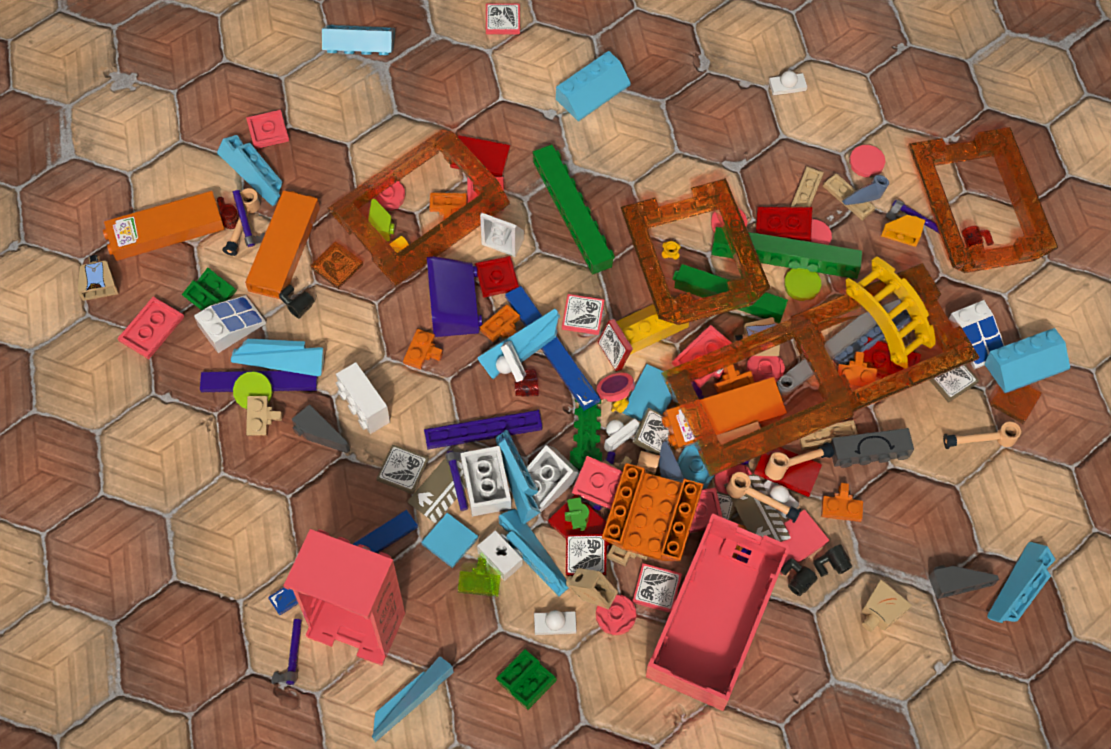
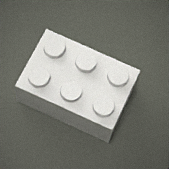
[335,362,390,434]
[460,446,511,517]

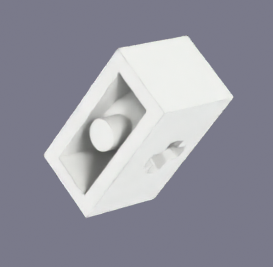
[477,530,523,581]

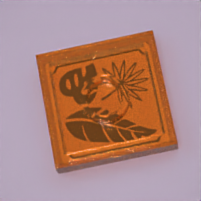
[310,241,363,289]
[989,385,1042,424]

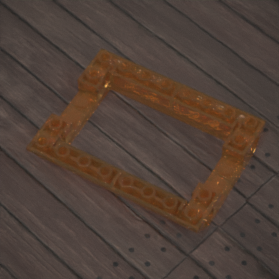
[908,127,1058,273]
[327,129,510,286]
[620,178,770,325]
[791,263,980,416]
[661,314,854,477]

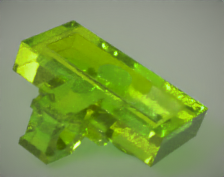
[458,558,501,597]

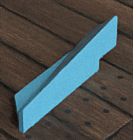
[217,135,282,206]
[477,309,560,379]
[231,339,324,376]
[496,430,541,524]
[499,509,569,597]
[987,542,1056,623]
[372,656,454,742]

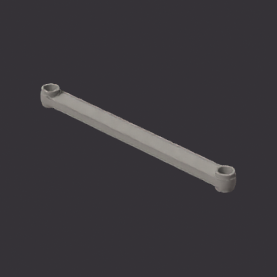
[777,270,929,395]

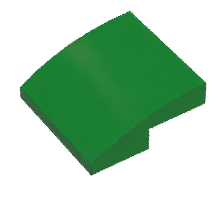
[182,268,237,310]
[496,649,557,710]

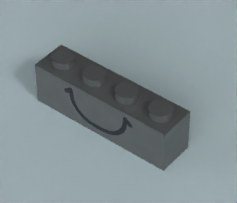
[830,428,914,468]

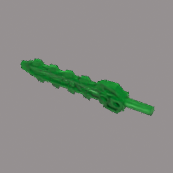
[570,385,602,471]

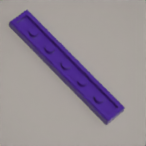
[200,371,318,392]
[424,410,542,450]

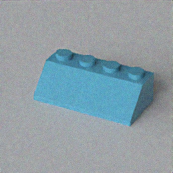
[322,25,395,55]
[556,51,631,121]
[985,328,1070,393]

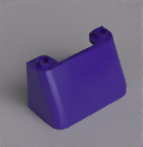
[427,256,482,337]

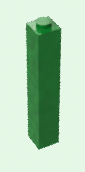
[673,264,788,324]

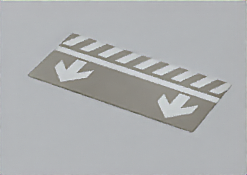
[408,446,466,523]
[724,474,791,542]

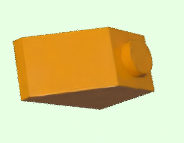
[881,215,925,247]

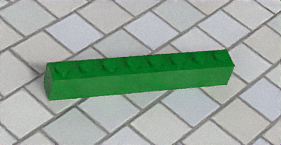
[533,145,614,275]
[711,227,862,279]

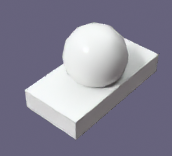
[769,71,807,95]
[496,341,526,382]
[604,419,639,452]
[763,480,800,519]
[534,610,576,635]

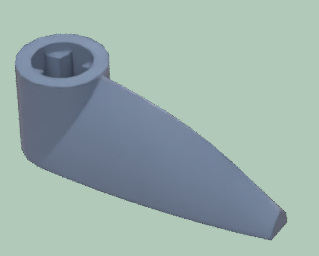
[842,175,889,205]
[659,441,684,483]

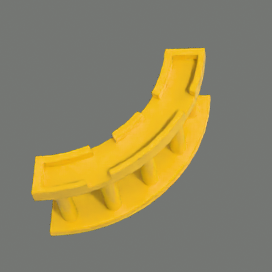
[846,256,936,369]

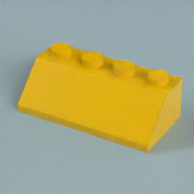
[605,297,690,355]

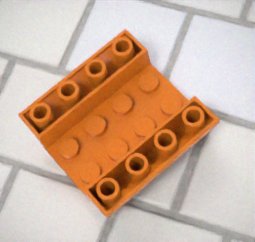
[602,463,703,561]

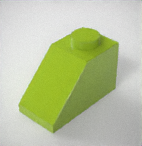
[367,199,395,241]

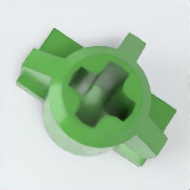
[565,497,589,531]

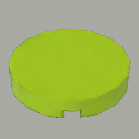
[784,268,822,301]
[233,372,273,409]

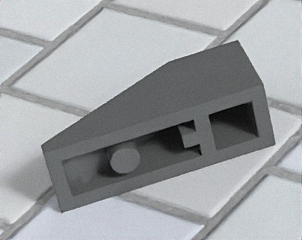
[292,404,350,453]
[929,565,999,599]

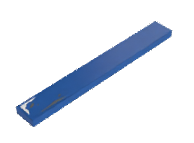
[505,286,600,411]
[268,510,418,616]

